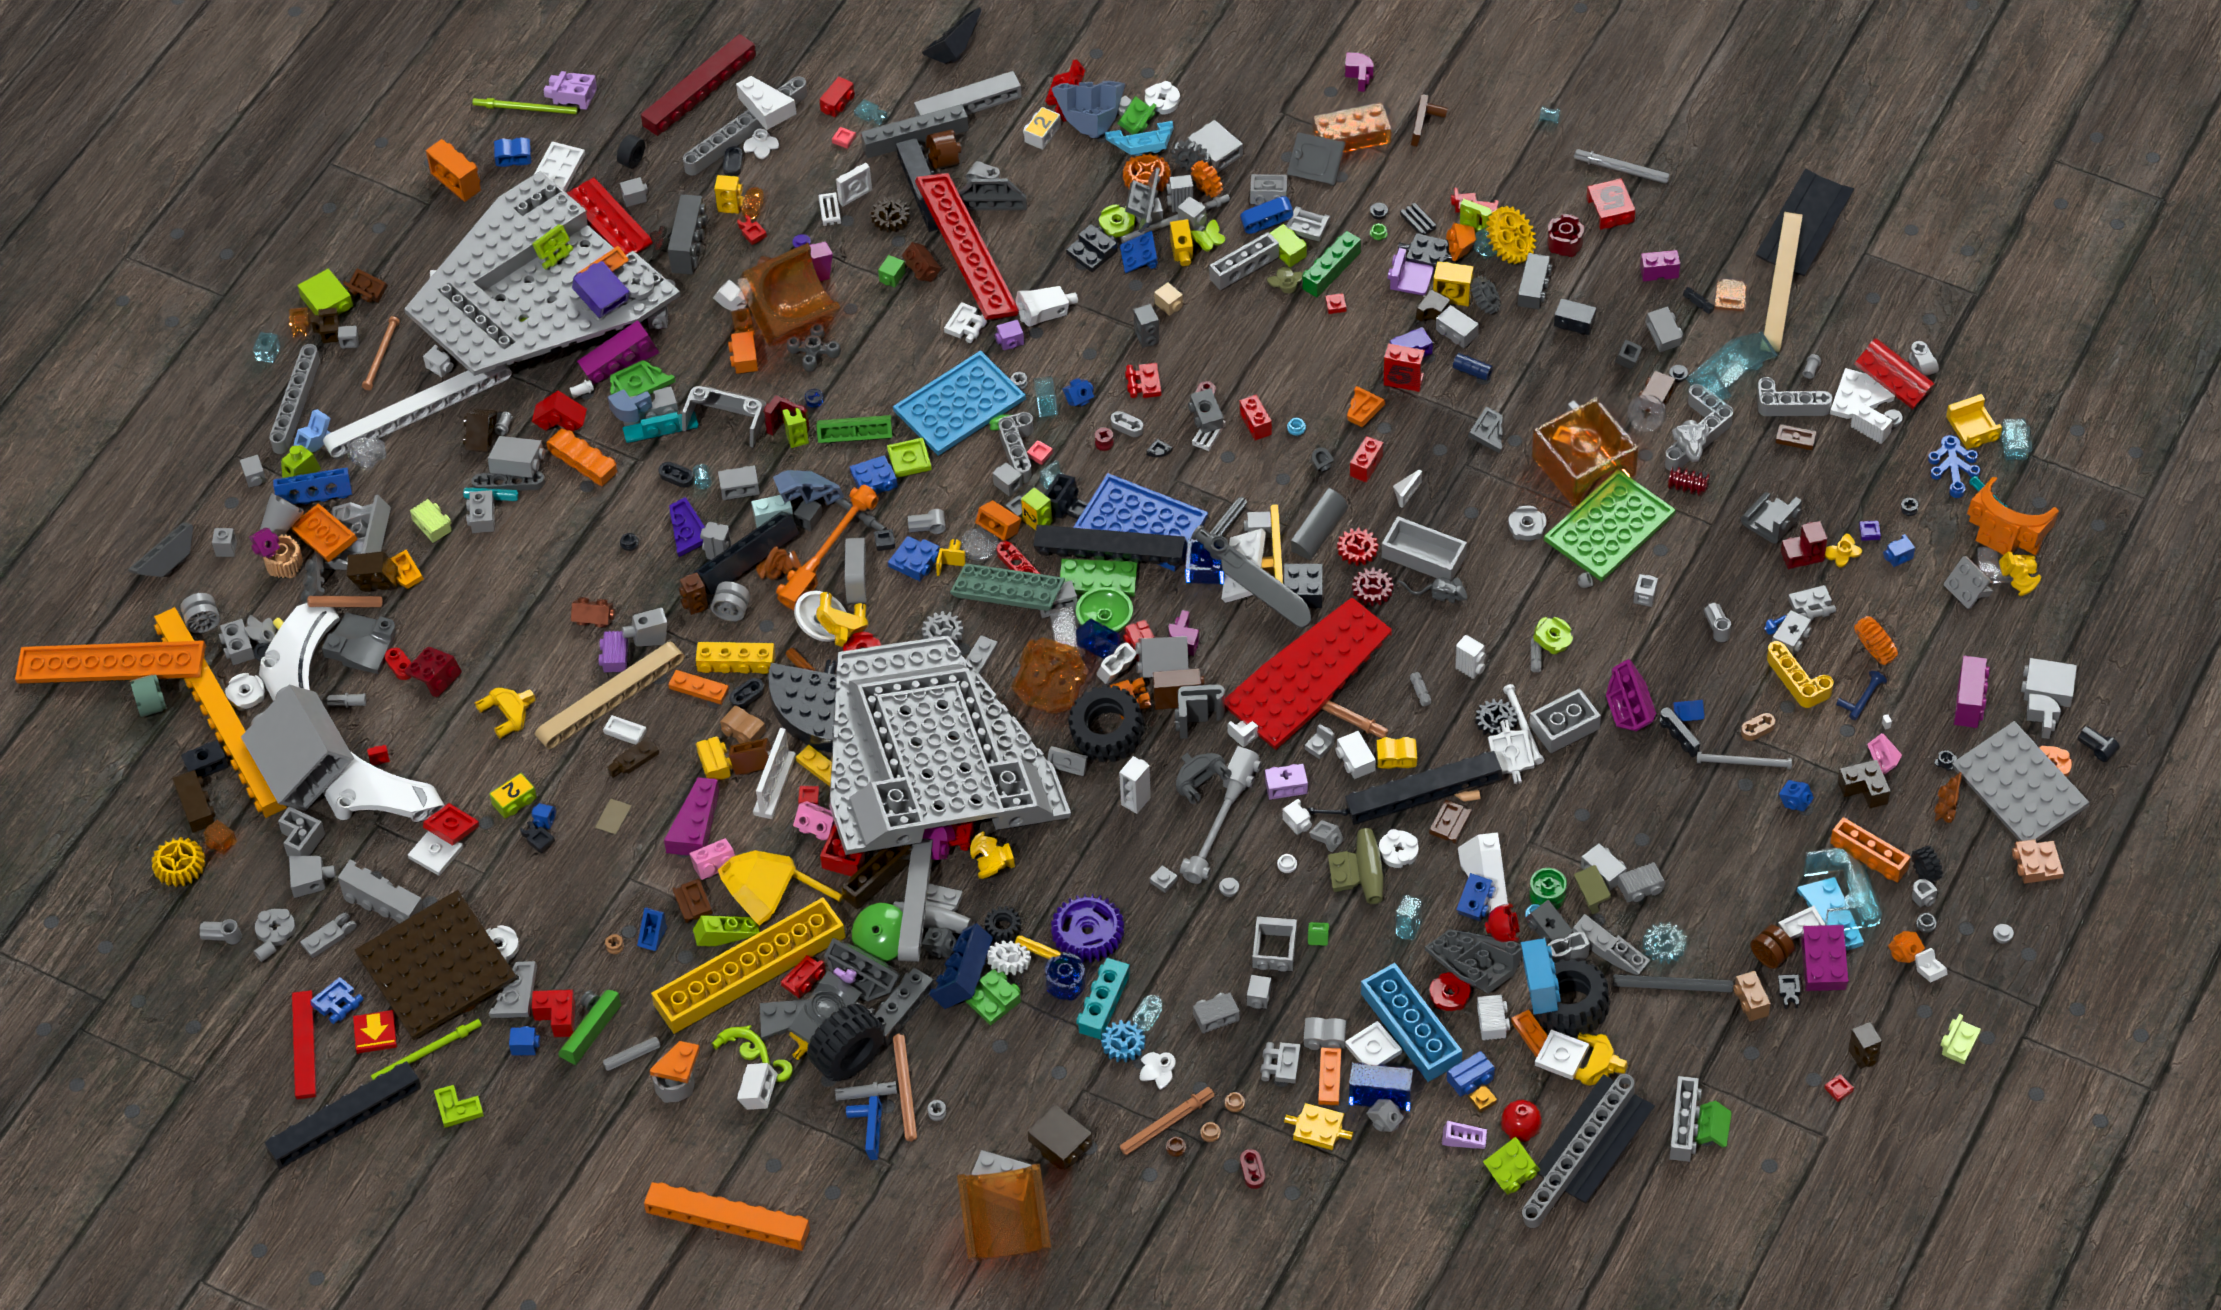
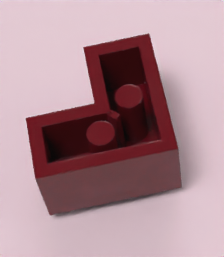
[1781,521,1827,569]

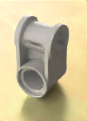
[966,161,1000,182]
[1909,341,1939,376]

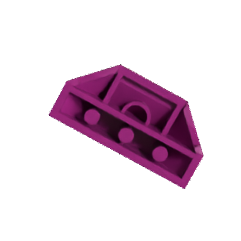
[1606,659,1656,731]

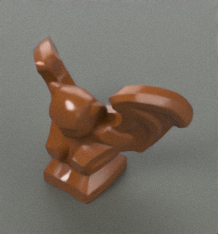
[756,547,802,580]

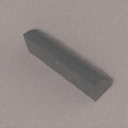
[1291,488,1348,560]

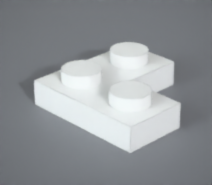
[1778,906,1826,940]

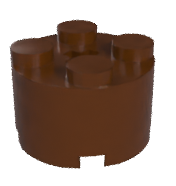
[926,129,961,169]

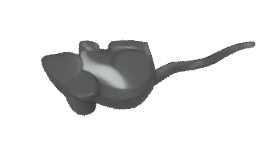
[1398,577,1467,603]

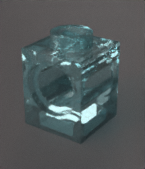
[253,332,280,363]

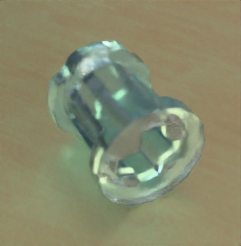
[1539,105,1560,124]
[692,464,712,489]

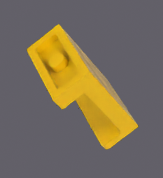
[1946,394,2002,449]

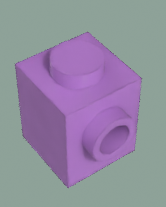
[995,320,1024,350]

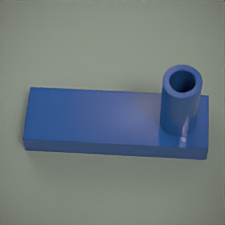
[846,1096,882,1160]

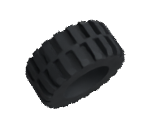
[1068,685,1145,762]
[1534,959,1610,1037]
[807,1004,885,1082]

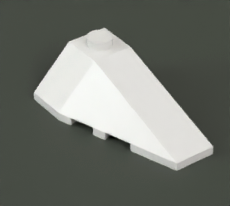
[1458,833,1508,914]

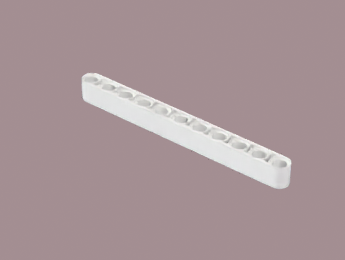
[323,363,512,457]

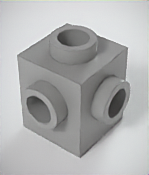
[1366,1099,1404,1132]

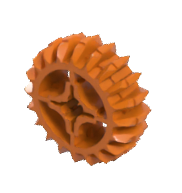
[1123,153,1171,193]
[1854,616,1898,665]

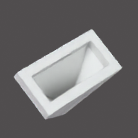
[1393,470,1422,508]

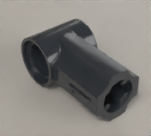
[2077,726,2120,762]

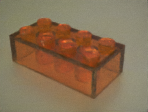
[1313,103,1391,152]

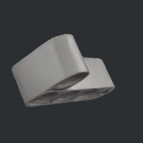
[1757,377,1832,416]
[998,412,1034,483]
[845,538,866,604]

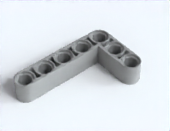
[1665,384,1733,471]

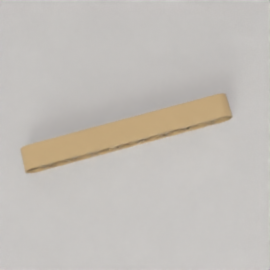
[1762,212,1803,352]
[535,642,685,749]

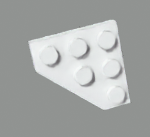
[1830,368,1895,419]

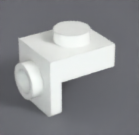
[1915,948,1947,983]

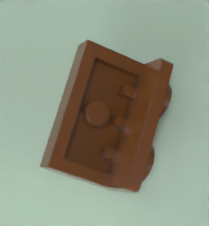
[343,268,388,303]

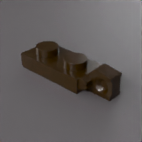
[607,737,659,778]

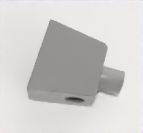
[621,608,667,646]
[289,856,336,898]

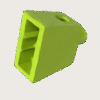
[281,445,321,490]

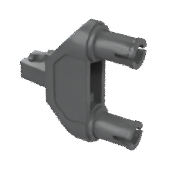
[1176,753,1232,804]

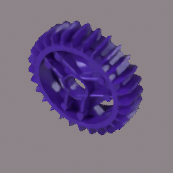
[1051,894,1124,963]

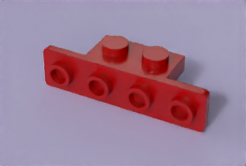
[1045,59,1085,122]

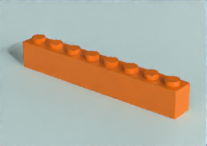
[644,1182,810,1251]

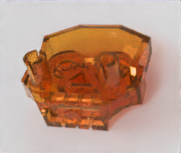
[1010,637,1089,714]

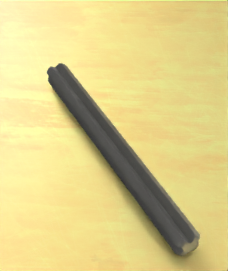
[1613,974,1733,992]

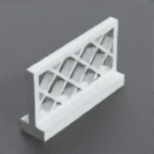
[753,728,796,819]

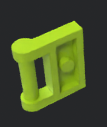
[1460,199,1492,239]

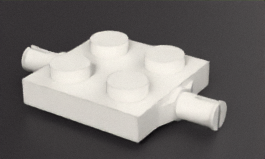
[1488,720,1534,784]

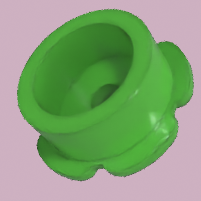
[1370,224,1388,240]

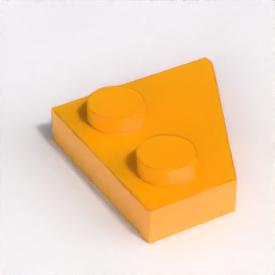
[390,550,424,589]

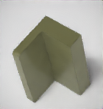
[1574,865,1611,915]

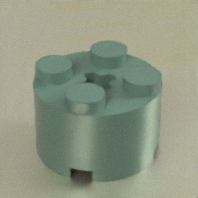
[130,674,167,717]

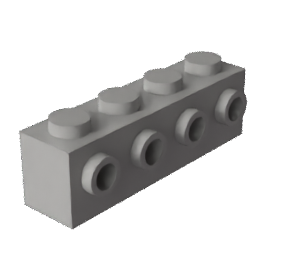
[1669,1076,1702,1162]

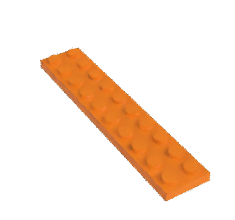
[15,641,206,684]

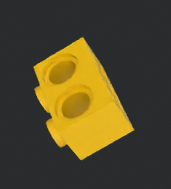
[714,175,744,214]

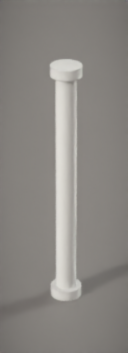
[1503,684,1544,765]

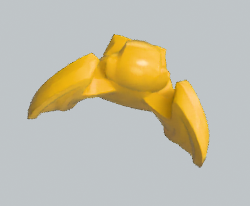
[1999,552,2041,596]
[970,832,1015,879]

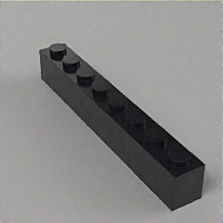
[1033,525,1187,566]
[1345,751,1503,825]
[264,1061,421,1170]

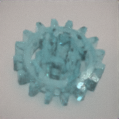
[1643,922,1687,963]

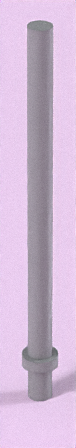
[1121,194,1230,243]

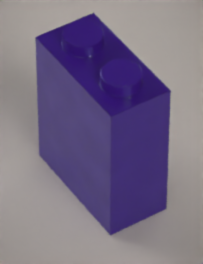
[572,261,630,319]

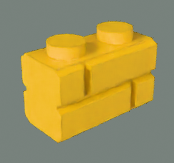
[696,736,733,781]

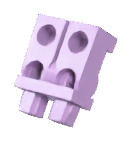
[544,71,597,110]

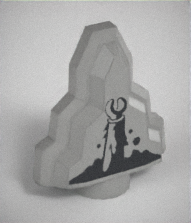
[1672,420,1709,462]

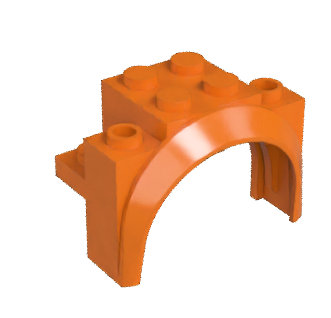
[1967,477,2059,556]

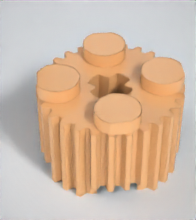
[263,534,303,578]

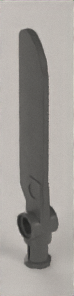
[1191,525,1311,628]

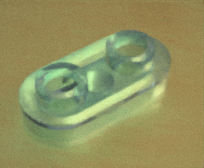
[1132,995,1162,1032]

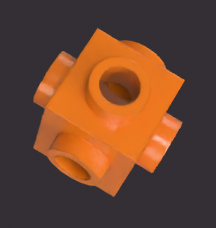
[1888,931,1925,963]

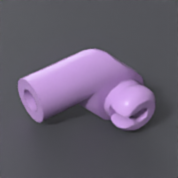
[833,968,857,984]

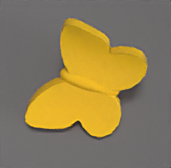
[1825,534,1862,567]

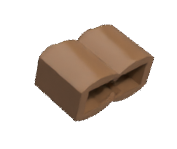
[720,706,766,744]

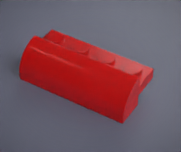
[1854,338,1935,409]

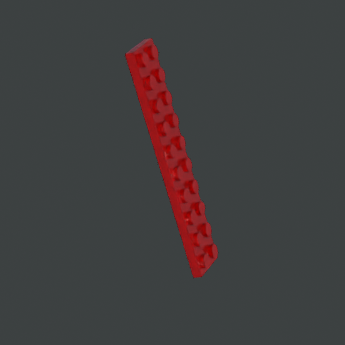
[915,173,1019,320]

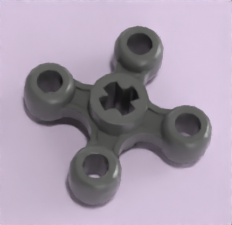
[787,323,841,372]

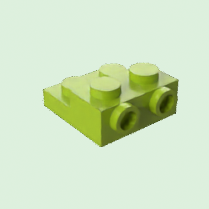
[1483,1137,1540,1195]

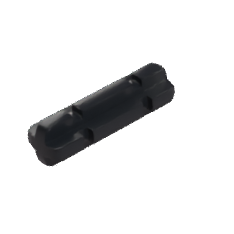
[1683,287,1715,314]

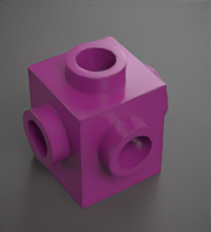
[249,528,280,558]

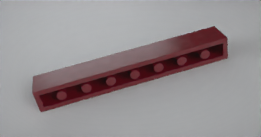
[641,34,756,136]

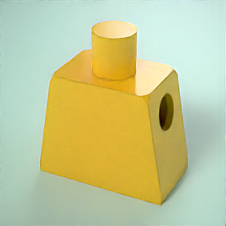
[1170,219,1193,266]

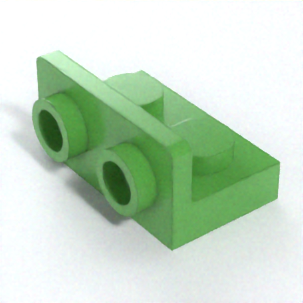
[1117,96,1156,135]

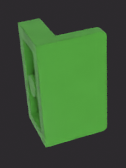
[1695,1101,1732,1148]

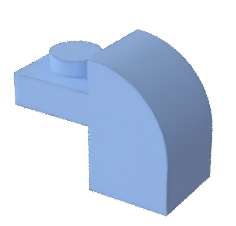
[293,409,331,453]

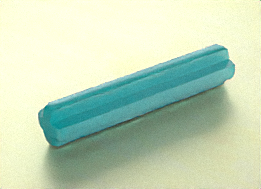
[463,488,519,501]

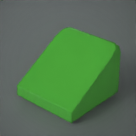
[1308,922,1329,946]

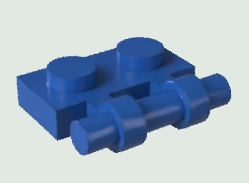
[310,977,364,1024]

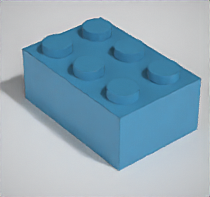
[1521,938,1561,1014]

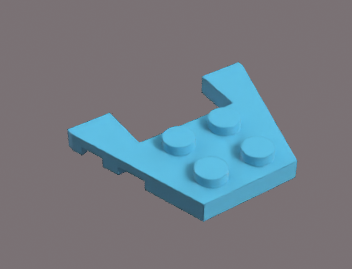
[1105,121,1174,156]

